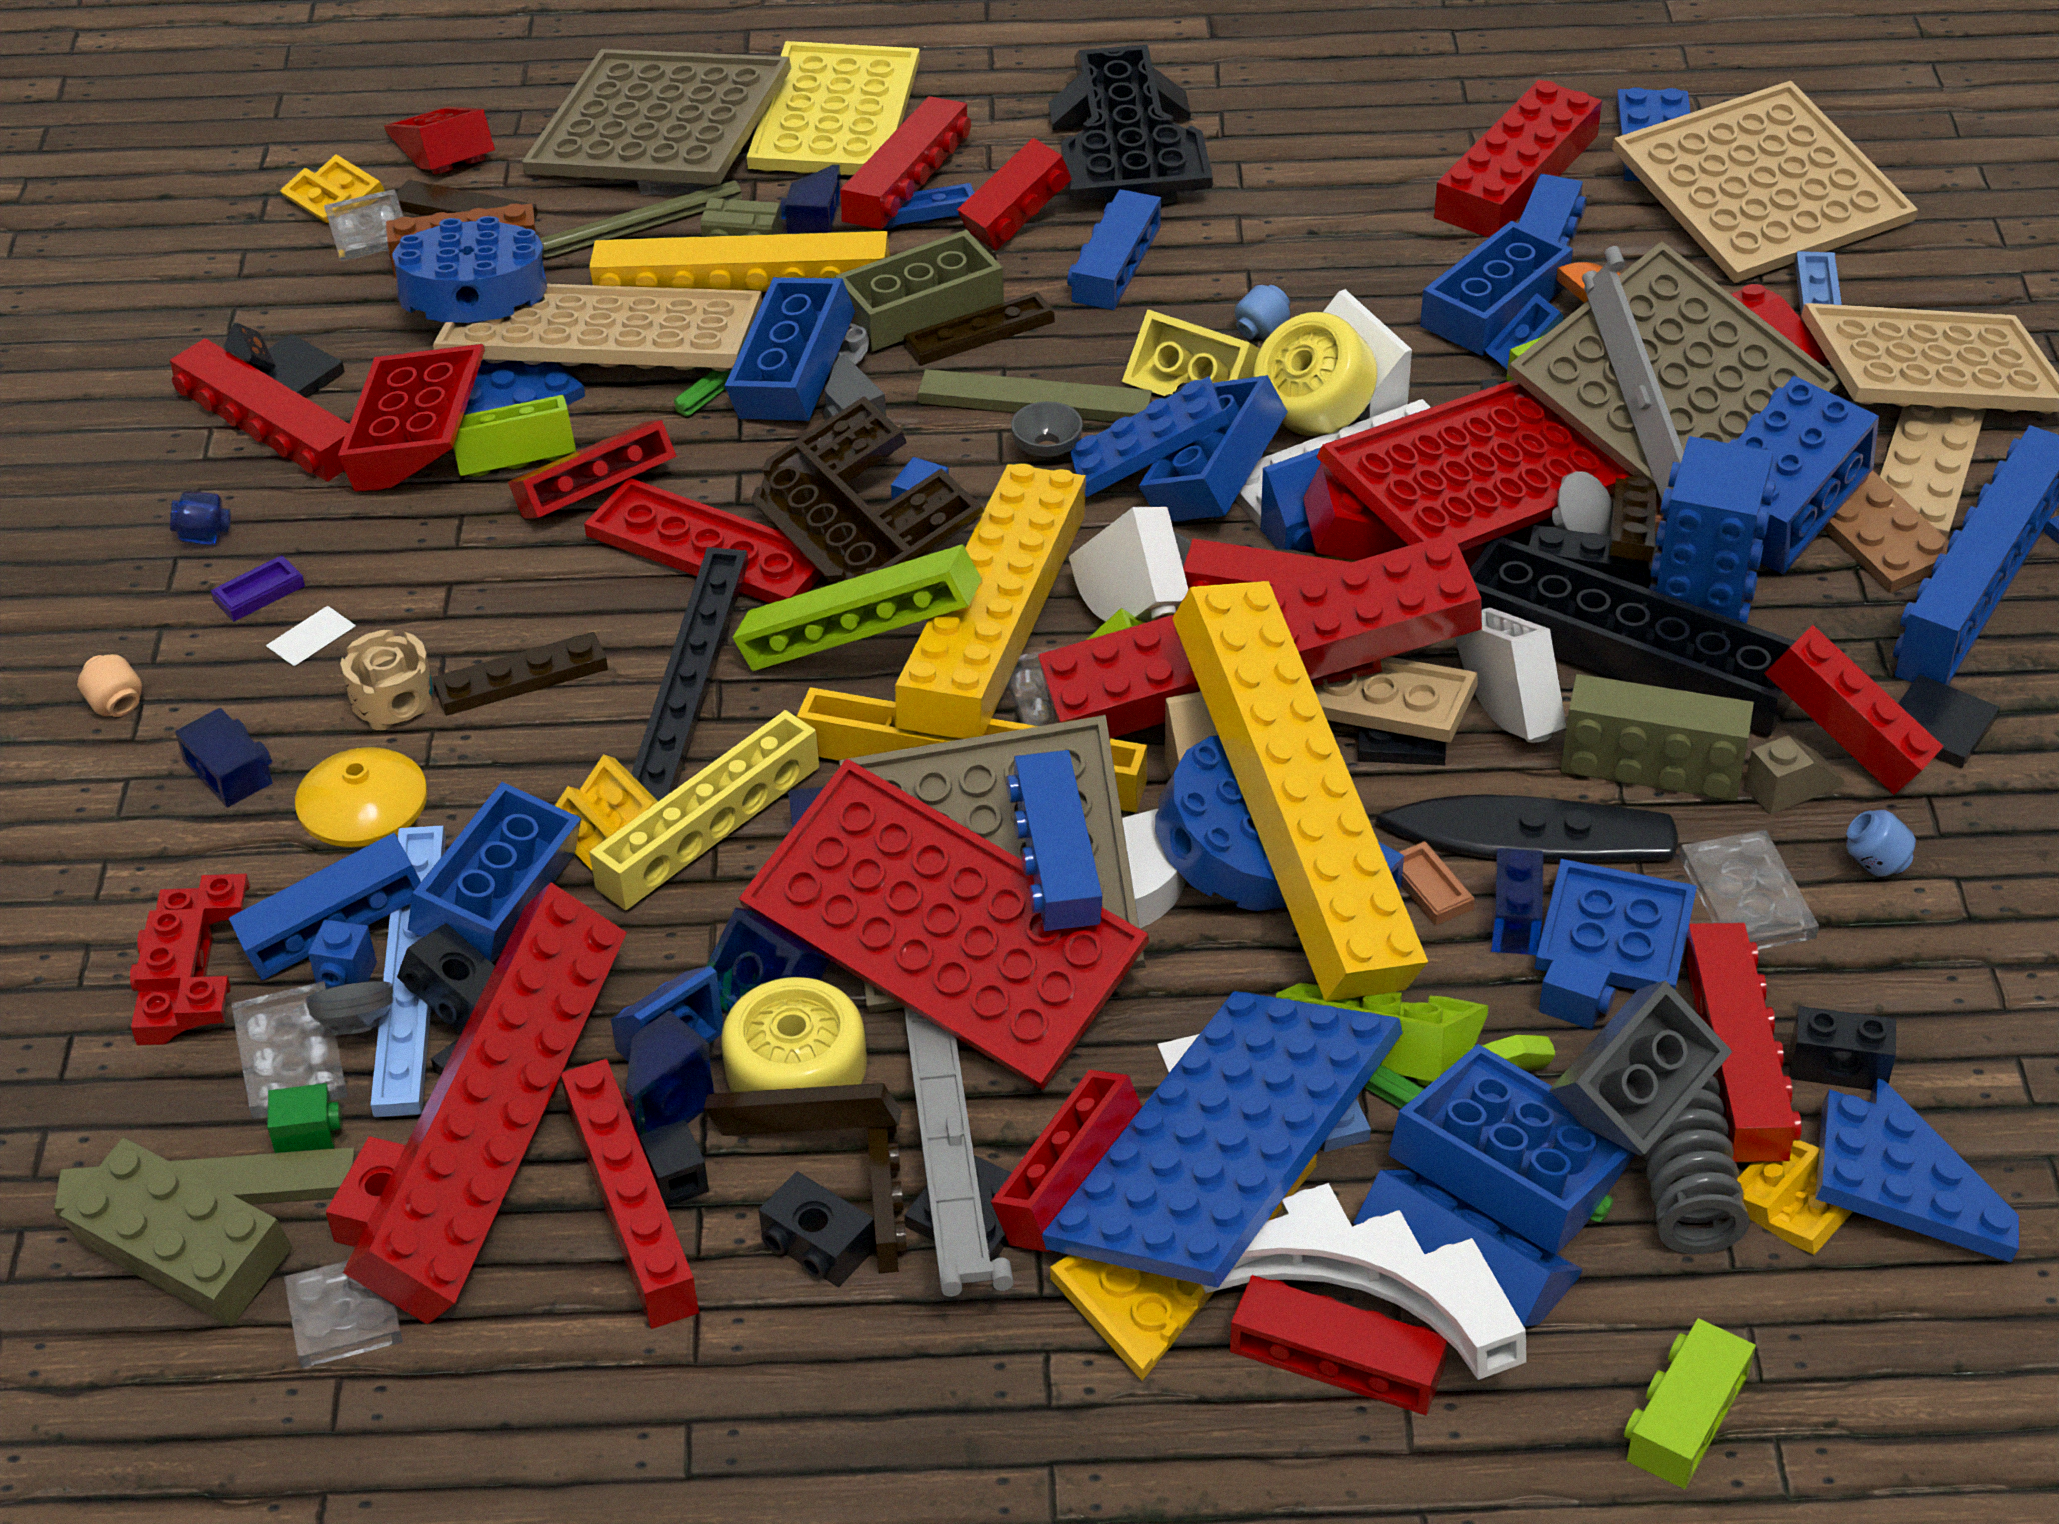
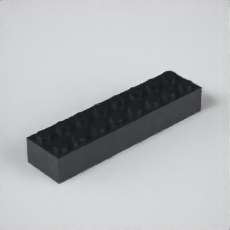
[1469,537,1795,736]

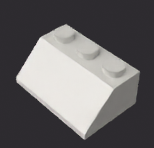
[1323,289,1412,421]

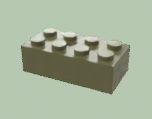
[835,230,1004,351]
[1561,674,1754,801]
[59,1137,293,1327]

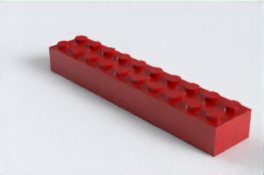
[1038,533,1482,739]
[342,882,627,1325]

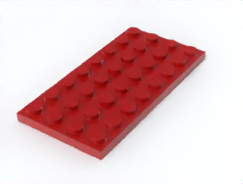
[1316,380,1632,552]
[738,758,1149,1090]

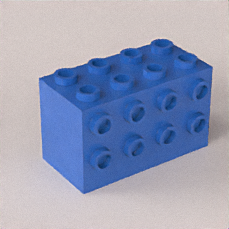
[1729,375,1879,575]
[1649,436,1776,624]

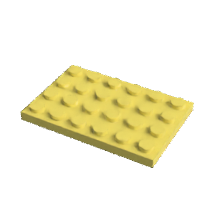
[747,41,920,176]

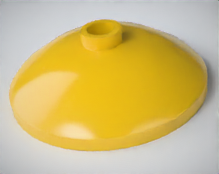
[295,747,428,847]

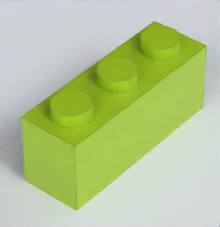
[453,395,577,477]
[1624,1318,1756,1490]

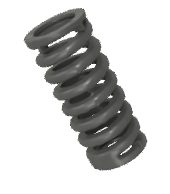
[1643,1073,1750,1254]

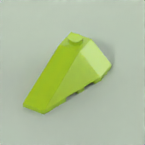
[1276,983,1488,1086]

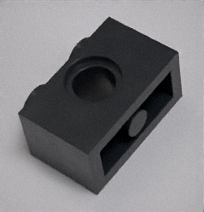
[397,923,495,1034]
[1789,1006,1896,1090]
[758,1171,876,1288]

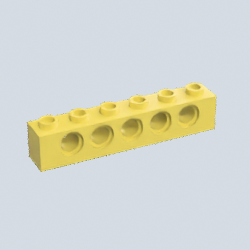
[589,710,819,911]

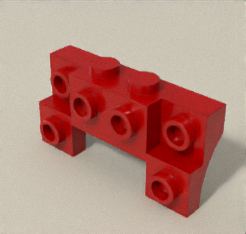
[130,873,250,1046]

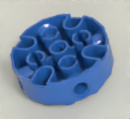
[392,216,547,323]
[1155,735,1287,911]

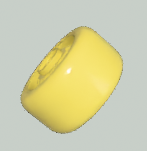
[1253,312,1377,436]
[721,977,867,1092]

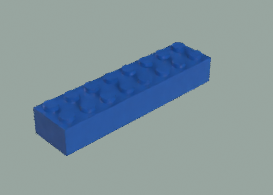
[1893,425,2059,685]

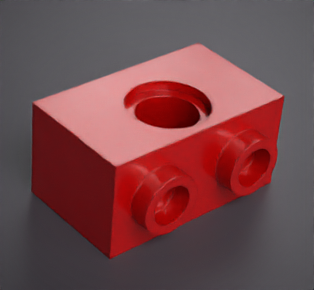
[326,1136,406,1247]

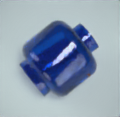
[170,491,231,545]

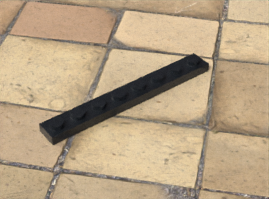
[631,547,749,801]

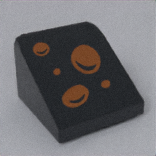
[223,323,276,371]

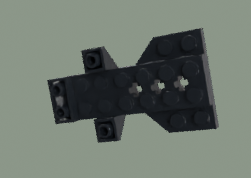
[1048,45,1213,207]

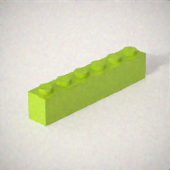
[732,544,982,671]

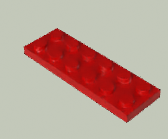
[584,478,822,603]

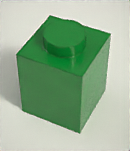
[267,1083,343,1153]

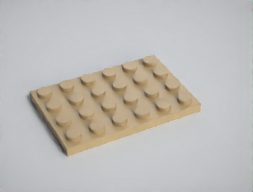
[1801,303,2059,414]

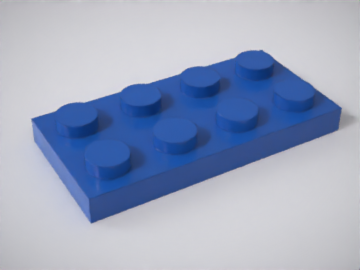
[1616,87,1691,181]
[1070,376,1229,497]

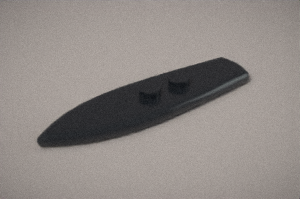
[1376,794,1678,863]

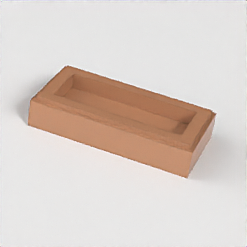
[1399,841,1475,926]

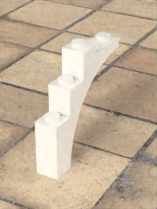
[1202,1183,1526,1380]

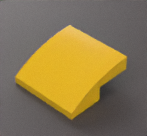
[280,154,385,223]
[555,754,659,871]
[1725,1140,1853,1255]

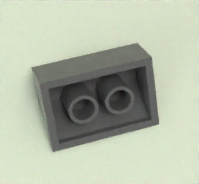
[1549,980,1733,1156]

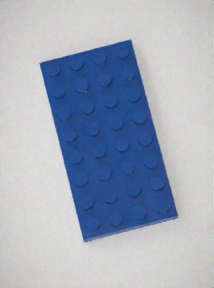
[1042,991,1403,1288]

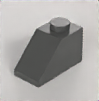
[823,355,886,421]

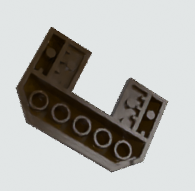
[752,396,984,582]

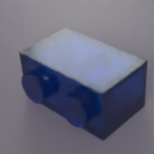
[175,707,273,808]
[1491,847,1543,955]

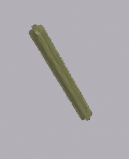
[540,181,742,259]

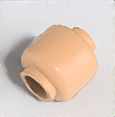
[77,654,143,717]

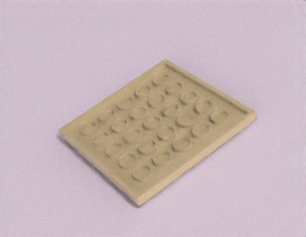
[1612,81,1918,283]

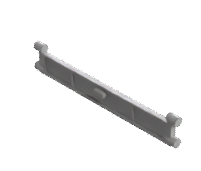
[1582,246,1684,500]
[904,1006,1014,1297]

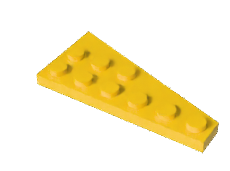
[1050,1154,1317,1381]

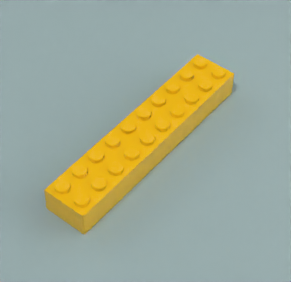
[895,464,1086,739]
[1172,581,1428,1001]

